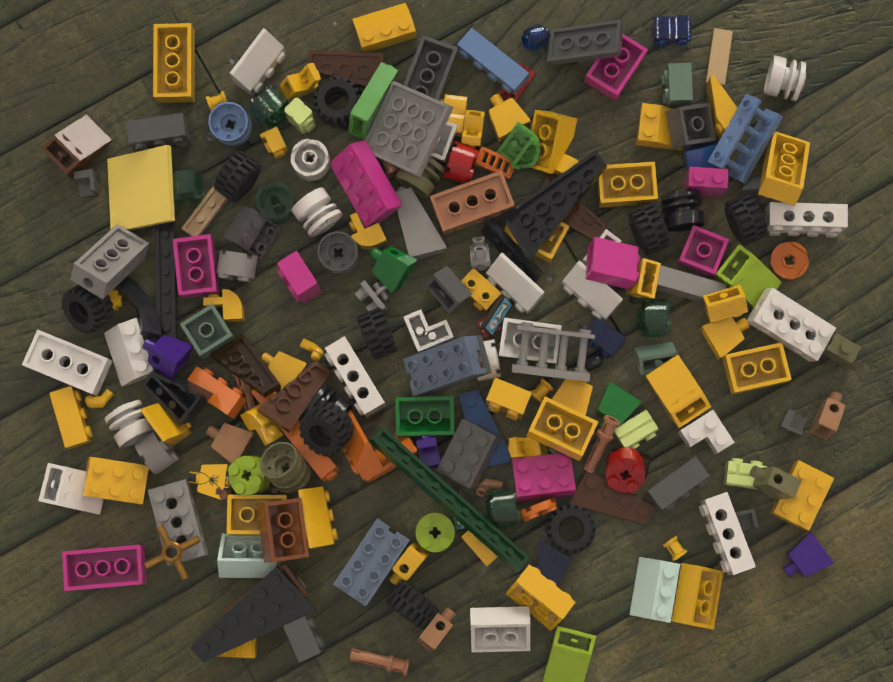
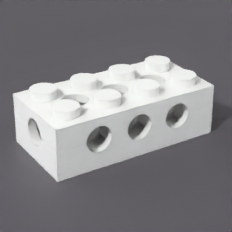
[763,202,848,238]
[746,288,836,362]
[22,329,113,396]
[324,336,386,418]
[699,492,756,575]

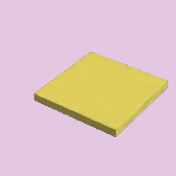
[107,145,175,231]

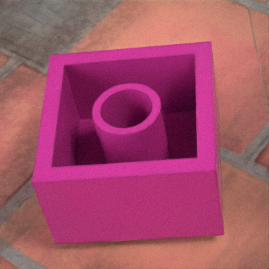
[677,225,729,278]

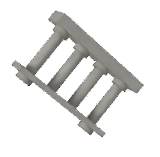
[511,322,595,382]

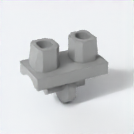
[469,237,491,271]
[355,280,388,313]

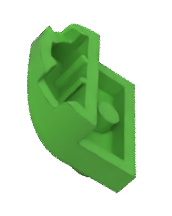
[497,122,541,169]

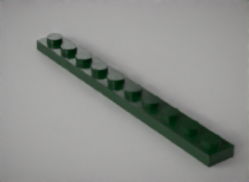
[369,427,529,573]

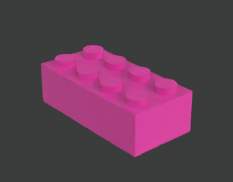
[329,140,402,228]
[62,545,147,591]

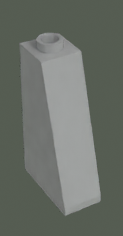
[395,187,447,259]
[656,266,727,302]

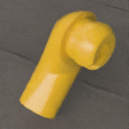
[300,338,324,361]
[85,389,114,408]

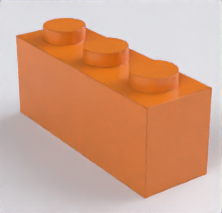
[187,366,247,419]

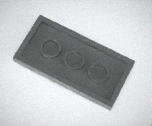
[547,19,624,65]

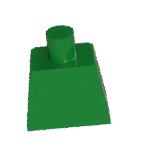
[369,246,417,293]
[597,382,642,428]

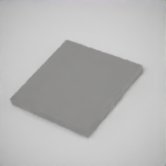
[365,81,454,178]

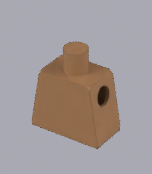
[809,392,845,440]
[206,423,256,464]
[416,607,456,653]

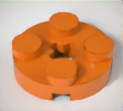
[769,242,809,281]
[518,498,557,522]

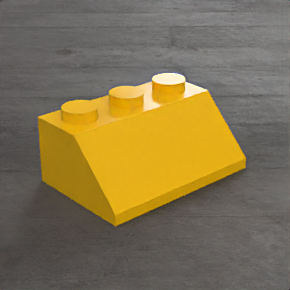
[352,3,417,53]
[298,486,338,549]
[672,563,724,630]
[505,564,575,631]

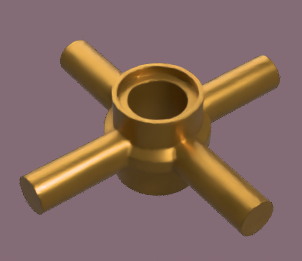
[144,524,201,581]

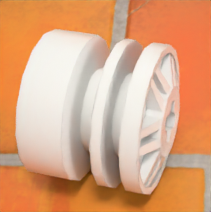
[764,55,806,101]
[291,188,343,238]
[104,400,154,449]

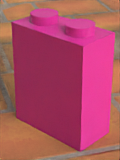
[683,167,728,198]
[585,237,640,289]

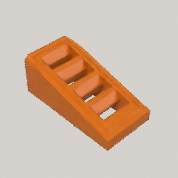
[475,147,514,180]

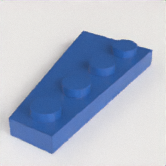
[459,390,513,467]

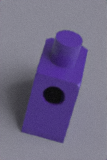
[142,335,193,378]
[782,532,834,578]

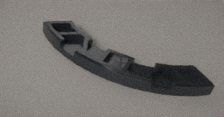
[103,266,161,339]

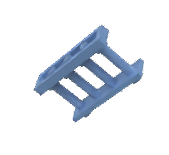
[708,94,783,184]

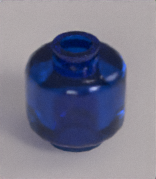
[521,24,550,51]

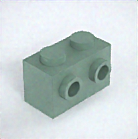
[634,342,677,375]

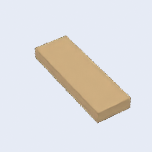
[705,28,733,86]
[181,186,228,237]

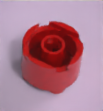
[443,141,479,184]
[606,447,645,493]

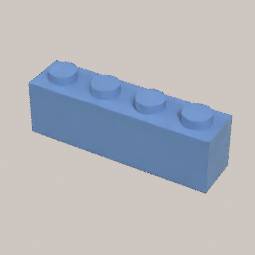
[457,28,530,95]

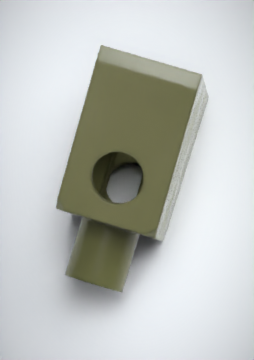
[822,334,861,370]
[750,465,801,500]

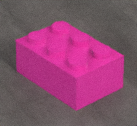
[584,34,648,102]
[173,234,220,299]
[277,251,322,305]
[512,453,576,503]

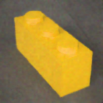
[49,386,93,449]

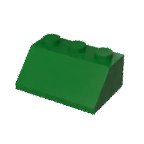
[395,396,455,437]

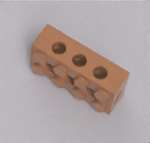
[430,170,515,236]

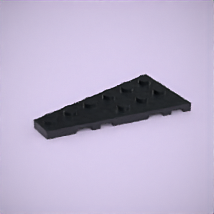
[502,150,607,261]
[190,566,317,662]

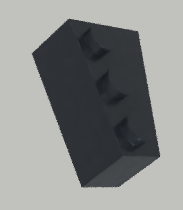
[141,370,213,425]

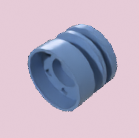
[208,102,253,147]

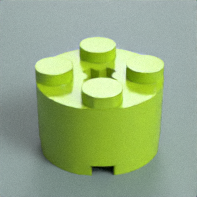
[228,456,271,495]
[416,513,455,553]

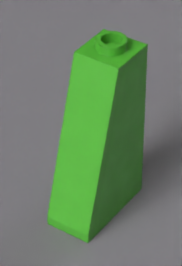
[348,62,398,140]

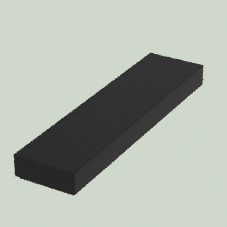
[481,218,544,283]

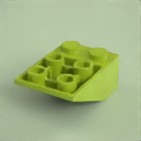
[713,244,782,308]
[543,625,596,682]

